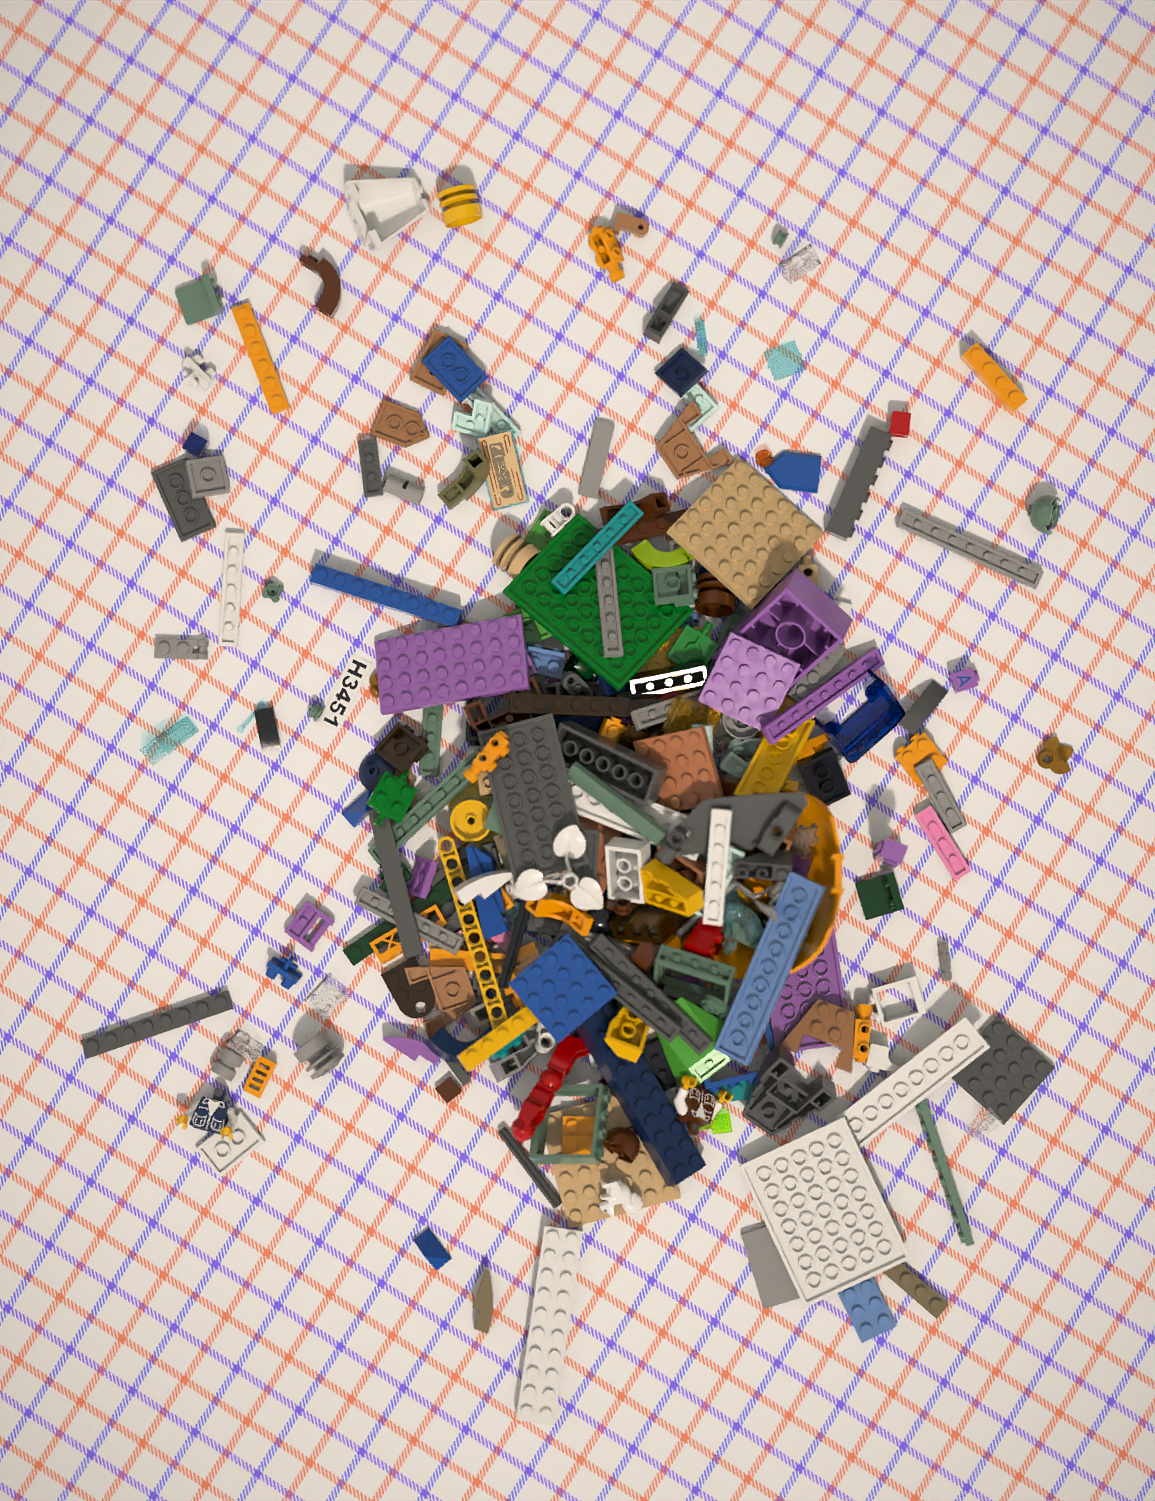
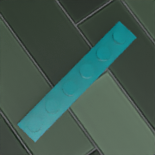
[551,501,644,596]

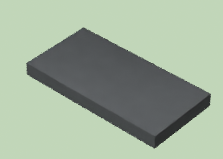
[151,457,216,542]

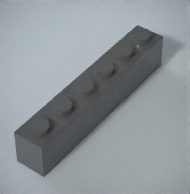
[825,426,893,541]

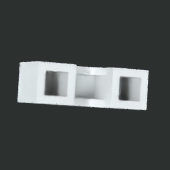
[865,1043,916,1076]

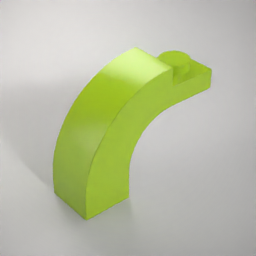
[631,539,695,573]

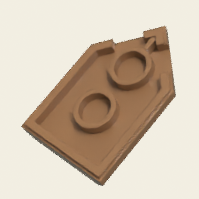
[370,399,430,448]

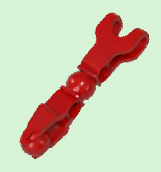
[511,1033,590,1143]

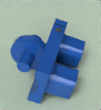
[265,956,303,990]

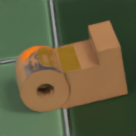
[612,212,649,238]

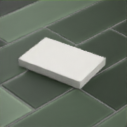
[195,1112,265,1179]

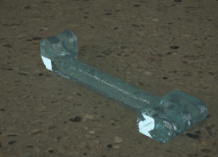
[722,888,738,956]

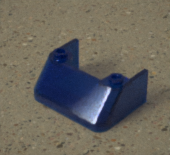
[812,669,905,763]

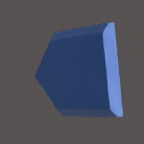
[763,451,822,493]

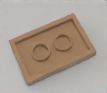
[409,328,469,397]

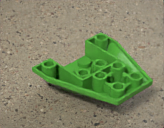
[656,996,732,1085]

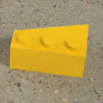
[640,859,704,917]

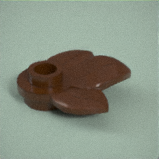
[603,899,639,916]

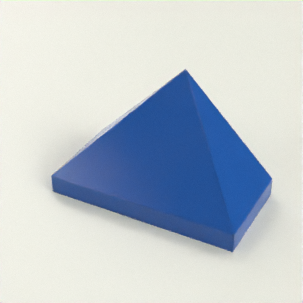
[341,790,373,828]
[413,1228,452,1271]

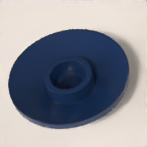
[359,753,395,791]

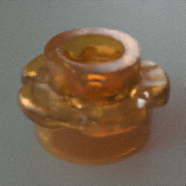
[755,450,774,467]

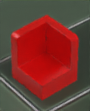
[889,411,911,438]

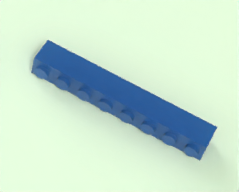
[310,563,462,627]

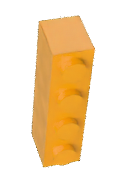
[961,343,1028,415]

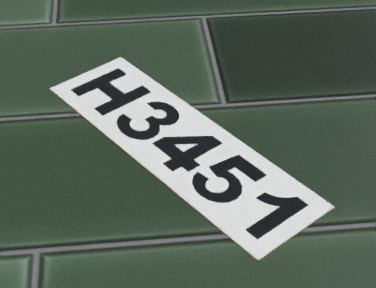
[318,654,372,732]

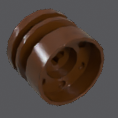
[695,572,736,617]

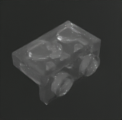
[304,972,350,1020]

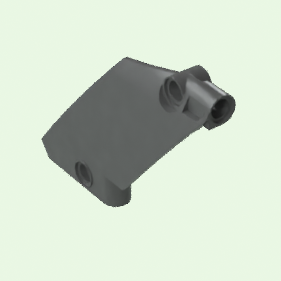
[656,792,808,865]

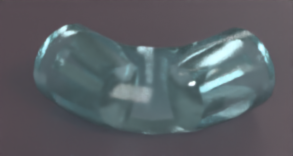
[723,902,764,942]

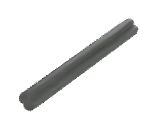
[498,1127,562,1208]

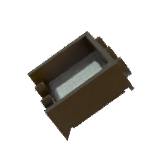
[608,903,680,943]

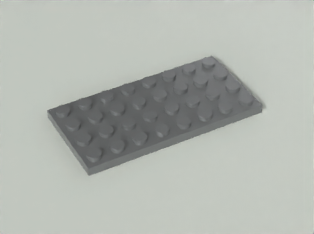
[477,713,590,883]

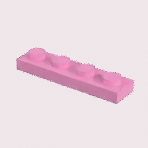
[914,805,971,881]

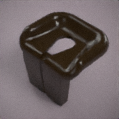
[616,722,664,752]

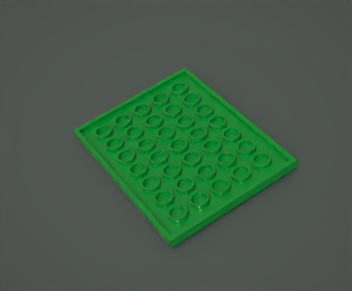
[503,513,694,691]

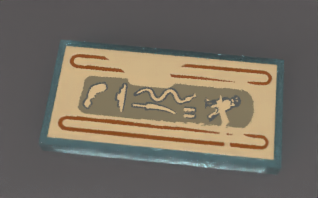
[475,427,530,511]

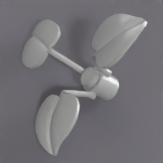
[732,878,784,926]

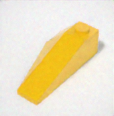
[605,1006,650,1063]

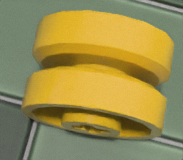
[450,800,490,843]

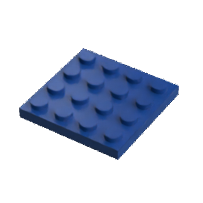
[508,933,618,1043]

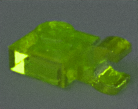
[699,1113,732,1134]

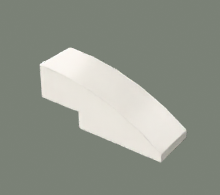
[452,869,512,905]

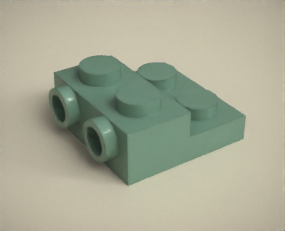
[652,564,698,607]

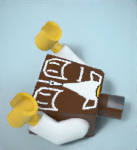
[674,1075,733,1135]

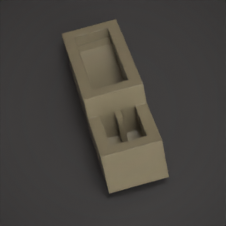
[472,1270,493,1334]

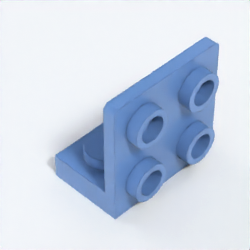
[527,644,566,680]

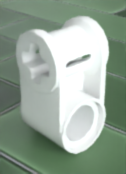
[540,503,575,538]
[535,1021,555,1054]

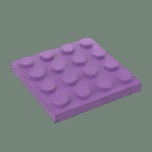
[697,631,801,731]

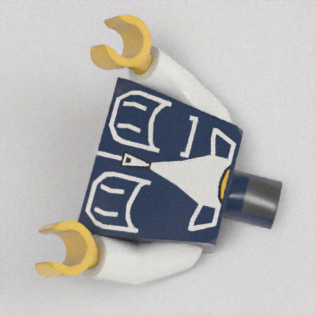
[176,1088,238,1140]

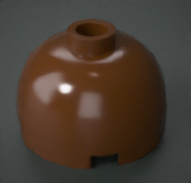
[603,1126,640,1163]

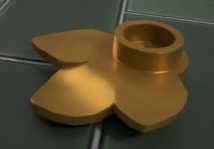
[1037,737,1074,774]

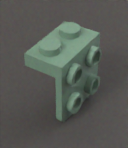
[175,274,224,325]

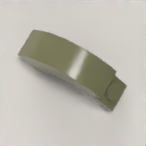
[437,448,490,511]

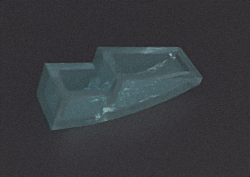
[140,716,199,766]

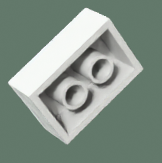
[605,837,651,904]

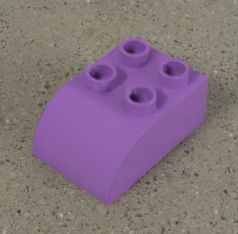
[711,568,853,689]

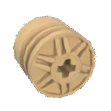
[492,532,541,579]

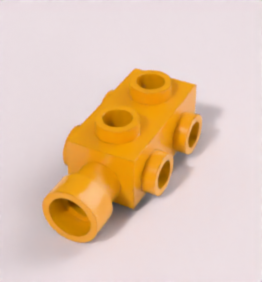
[588,225,625,283]
[462,730,510,784]
[853,1004,872,1063]

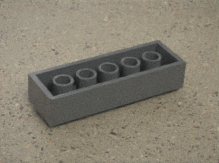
[557,720,668,806]

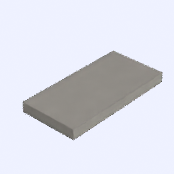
[741,1226,800,1309]

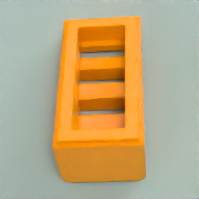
[243,1055,277,1098]

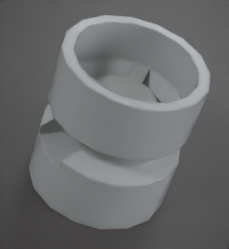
[210,1046,245,1082]

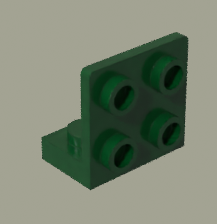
[855,872,904,920]

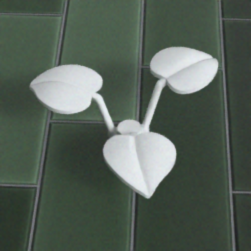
[513,825,603,910]

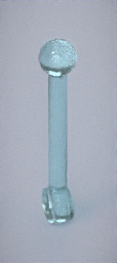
[237,701,266,734]

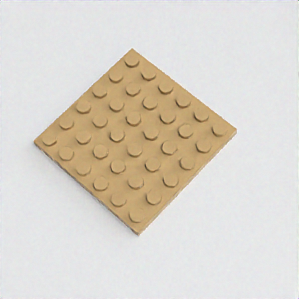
[666,457,824,610]
[546,1096,681,1229]

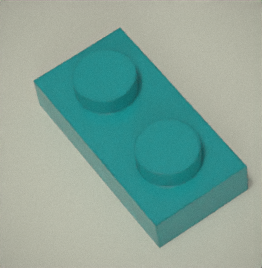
[490,1031,526,1060]

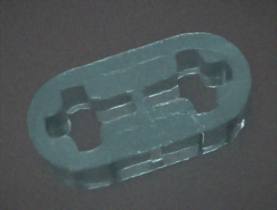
[694,320,708,356]

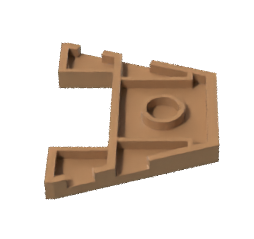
[655,400,734,479]
[404,966,477,1039]
[781,999,855,1074]

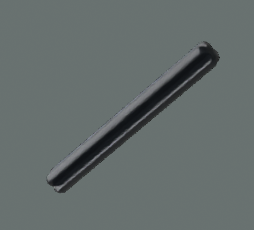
[498,899,530,989]

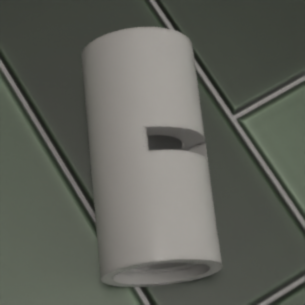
[383,474,426,505]

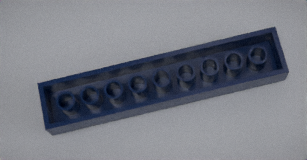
[576,1000,706,1187]

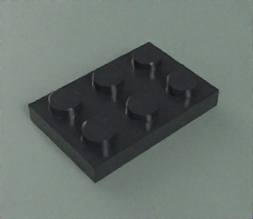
[797,746,851,806]

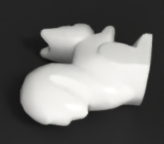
[599,1178,643,1218]

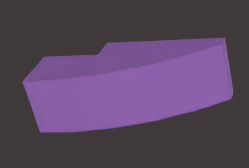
[383,1037,440,1065]

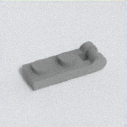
[154,639,209,660]

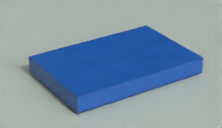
[421,336,488,404]

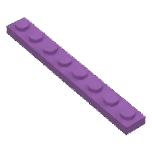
[760,647,885,745]

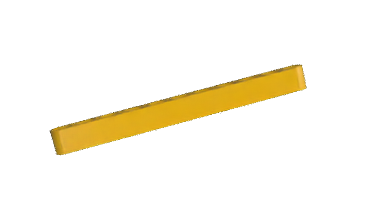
[438,836,508,1029]

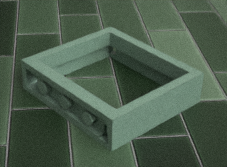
[653,944,736,1008]
[529,1084,611,1164]

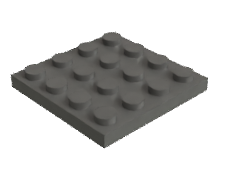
[951,1016,1055,1125]

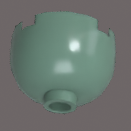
[1027,495,1061,535]

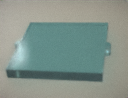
[763,340,806,381]

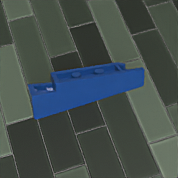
[466,842,509,940]

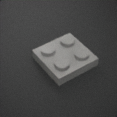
[185,455,230,499]

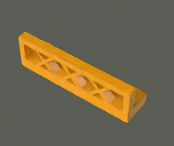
[369,904,447,965]
[429,948,506,973]

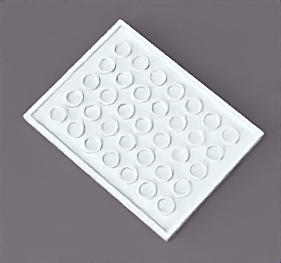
[739,1117,911,1308]

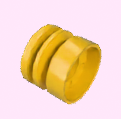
[437,184,483,228]

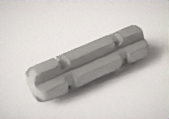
[938,943,952,981]

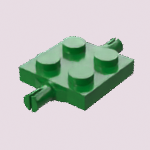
[666,621,719,666]
[366,770,418,827]

